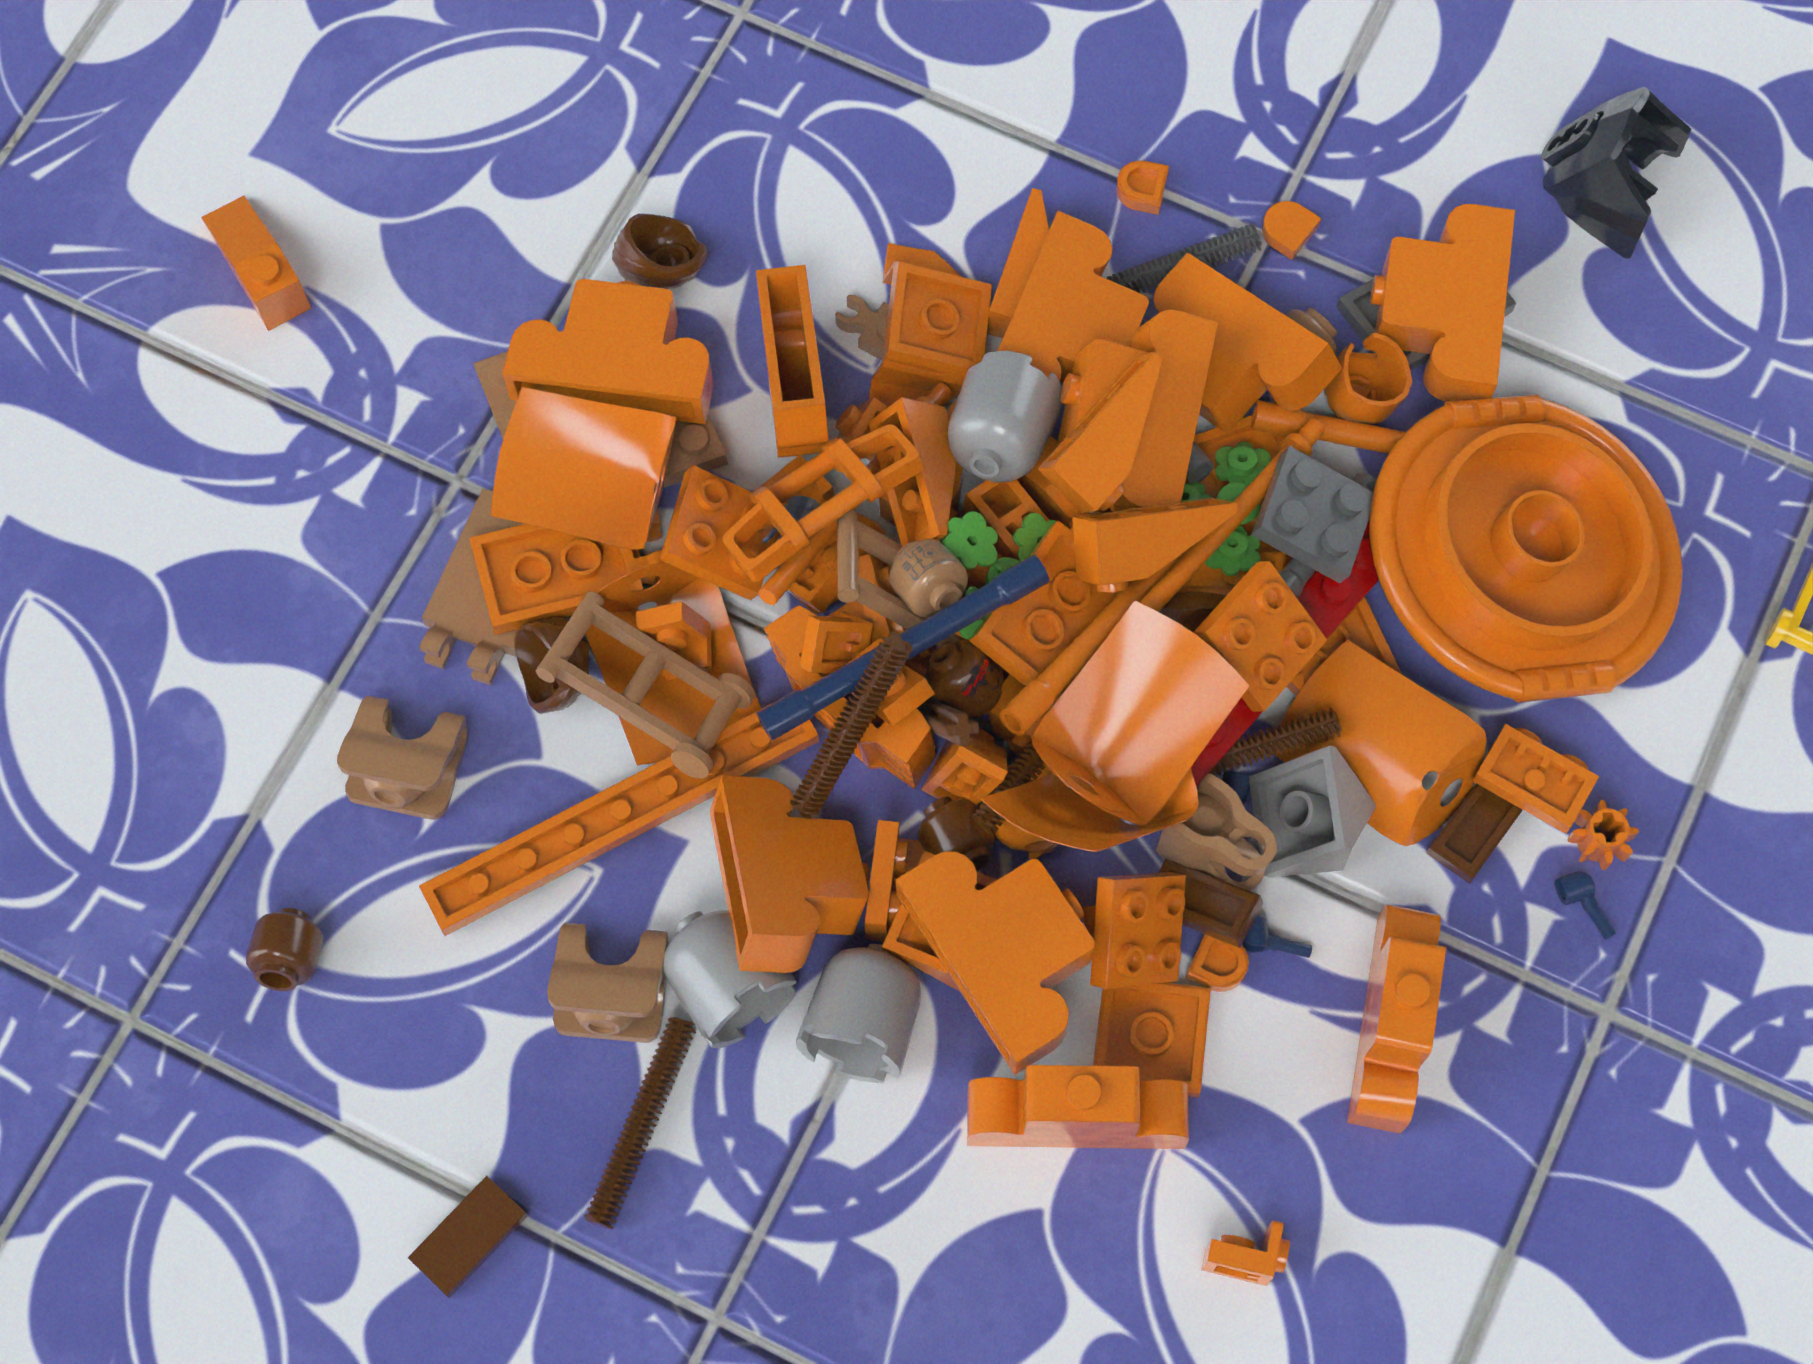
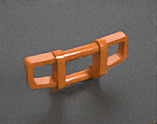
[723,424,925,582]

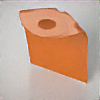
[490,387,676,549]
[585,563,761,765]
[1031,601,1250,825]
[1277,639,1487,847]
[980,767,1199,852]

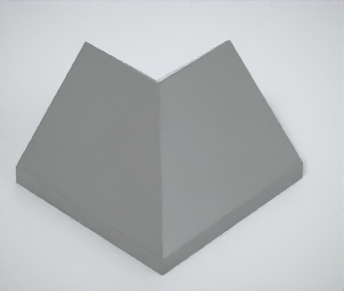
[1249,746,1376,878]

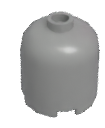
[948,351,1063,483]
[663,910,797,1049]
[796,944,921,1083]

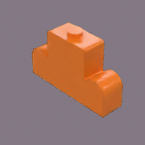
[1370,204,1515,401]
[998,211,1149,383]
[1153,252,1342,432]
[756,265,829,458]
[502,279,714,425]
[1058,309,1218,511]
[710,775,869,973]
[896,851,1095,1075]
[1347,904,1446,1134]
[967,1065,1189,1149]

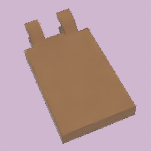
[419,488,524,686]

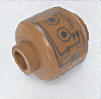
[889,539,968,618]

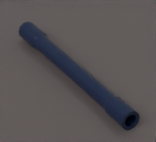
[756,555,1050,741]

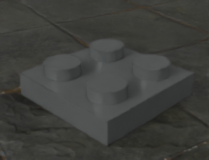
[1251,446,1373,583]

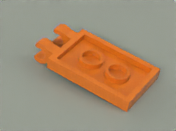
[469,509,666,635]
[969,510,1132,706]

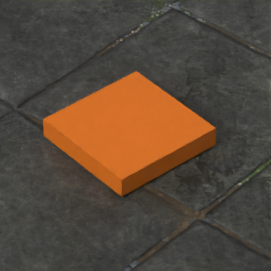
[1093,983,1211,1098]

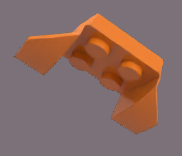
[868,243,992,407]

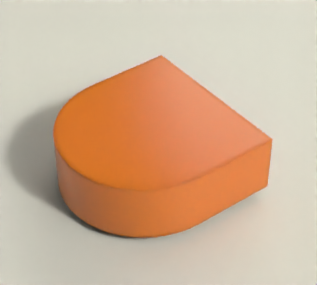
[1116,161,1169,215]
[1262,201,1322,260]
[1185,934,1249,992]

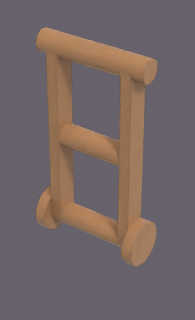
[837,510,996,663]
[536,592,755,779]

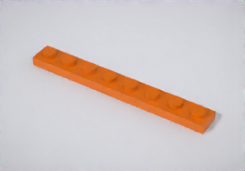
[419,705,819,936]

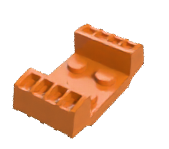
[764,605,937,789]

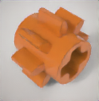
[1567,800,1639,870]

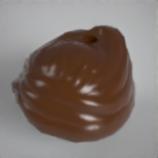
[612,213,708,289]
[514,616,589,714]

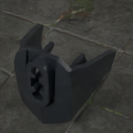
[1541,87,1691,259]

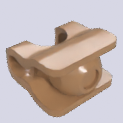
[337,695,468,820]
[1156,773,1277,892]
[547,922,669,1043]

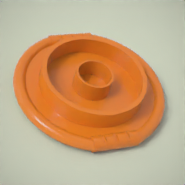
[1369,394,1683,703]

